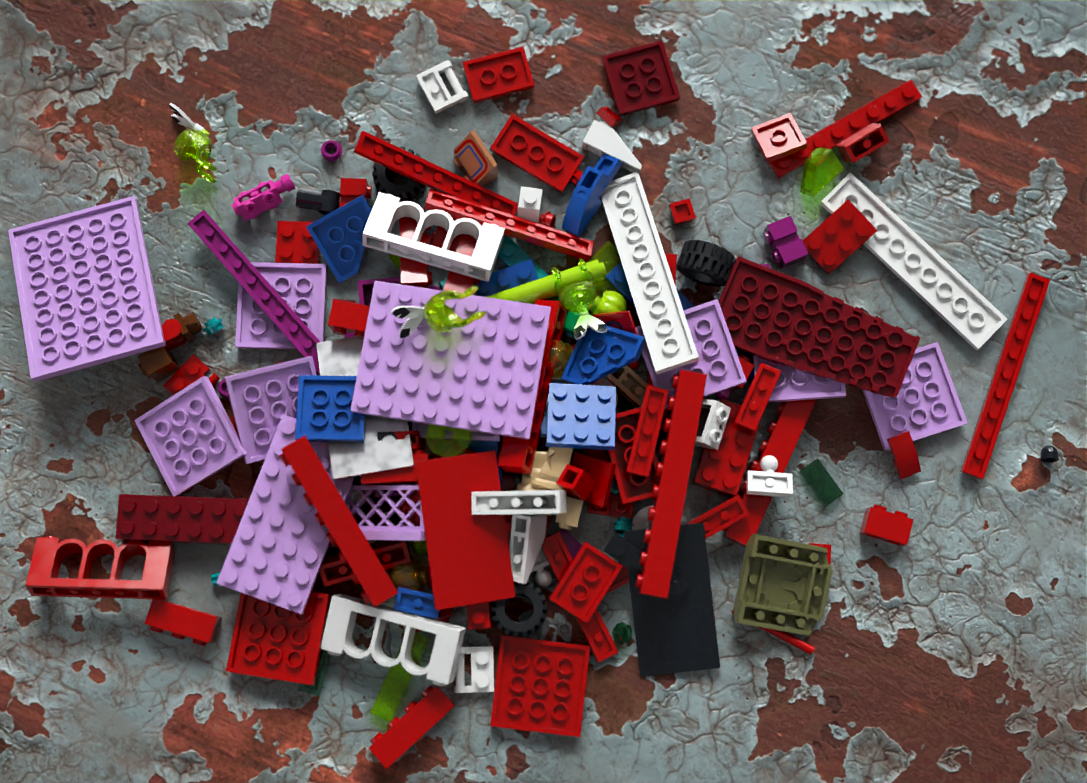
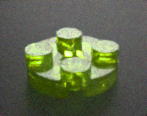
[426,424,472,457]

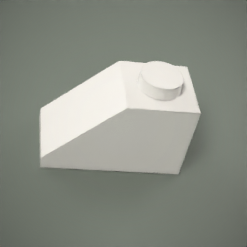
[517,187,542,223]

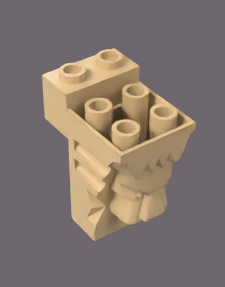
[516,447,583,530]

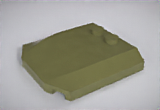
[733,533,832,636]

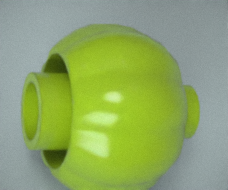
[588,291,627,316]

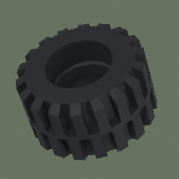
[372,147,426,202]
[676,240,736,287]
[491,581,547,637]

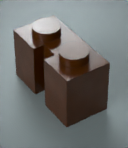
[137,346,180,382]

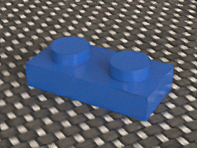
[394,587,440,619]

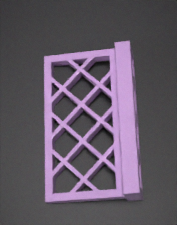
[345,485,426,541]

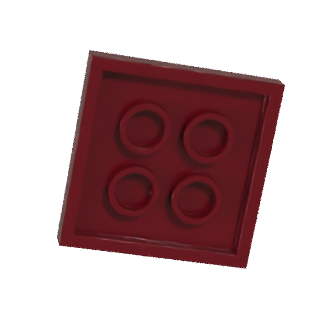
[602,40,680,117]

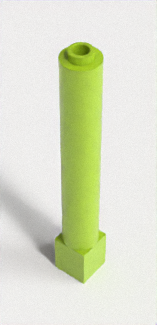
[487,259,607,304]

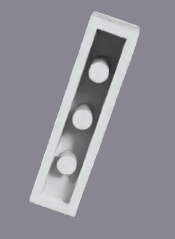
[471,490,567,515]

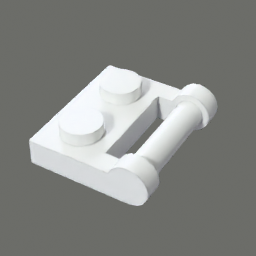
[416,60,469,114]
[454,646,494,693]

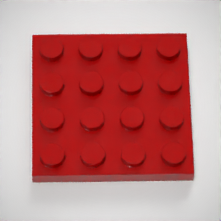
[226,592,331,685]
[490,635,590,737]

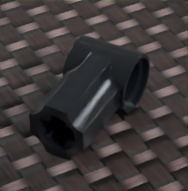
[296,188,340,215]

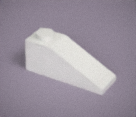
[582,120,642,174]
[509,514,547,584]

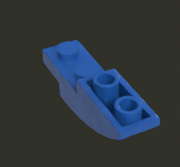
[562,153,622,237]

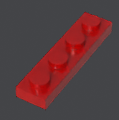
[626,385,669,478]

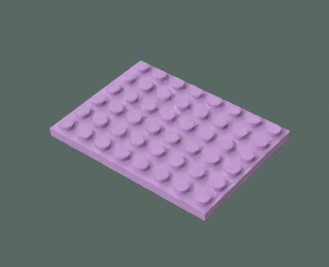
[8,196,166,382]
[350,281,551,440]

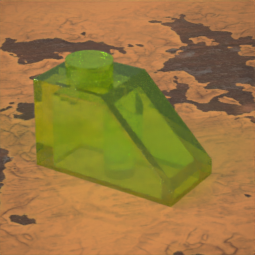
[800,147,844,197]

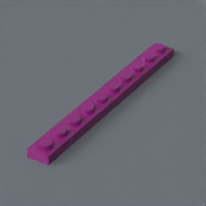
[187,210,320,375]

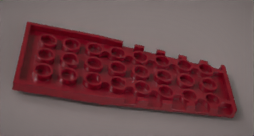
[719,256,920,399]

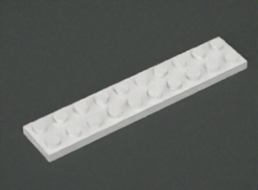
[601,172,700,375]
[820,172,1007,351]

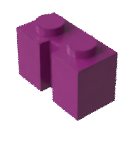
[763,216,808,269]

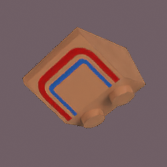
[452,130,498,187]

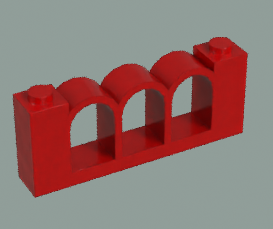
[26,536,175,600]

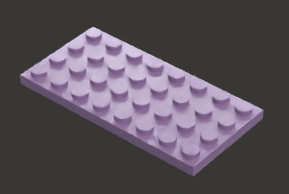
[217,414,355,615]

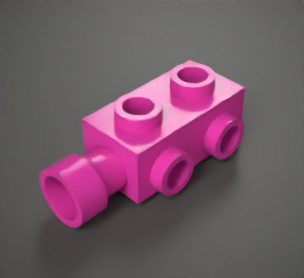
[231,173,296,221]

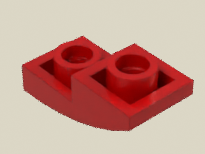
[887,431,921,479]
[587,493,634,520]

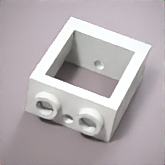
[695,399,731,450]

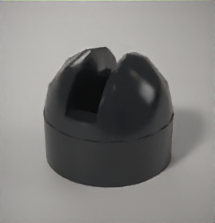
[1040,446,1059,463]

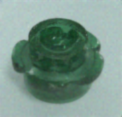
[612,622,632,644]

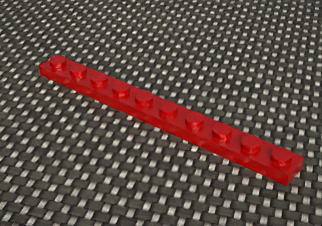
[960,272,1050,480]

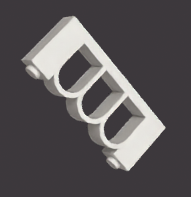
[362,192,505,282]
[321,593,466,686]

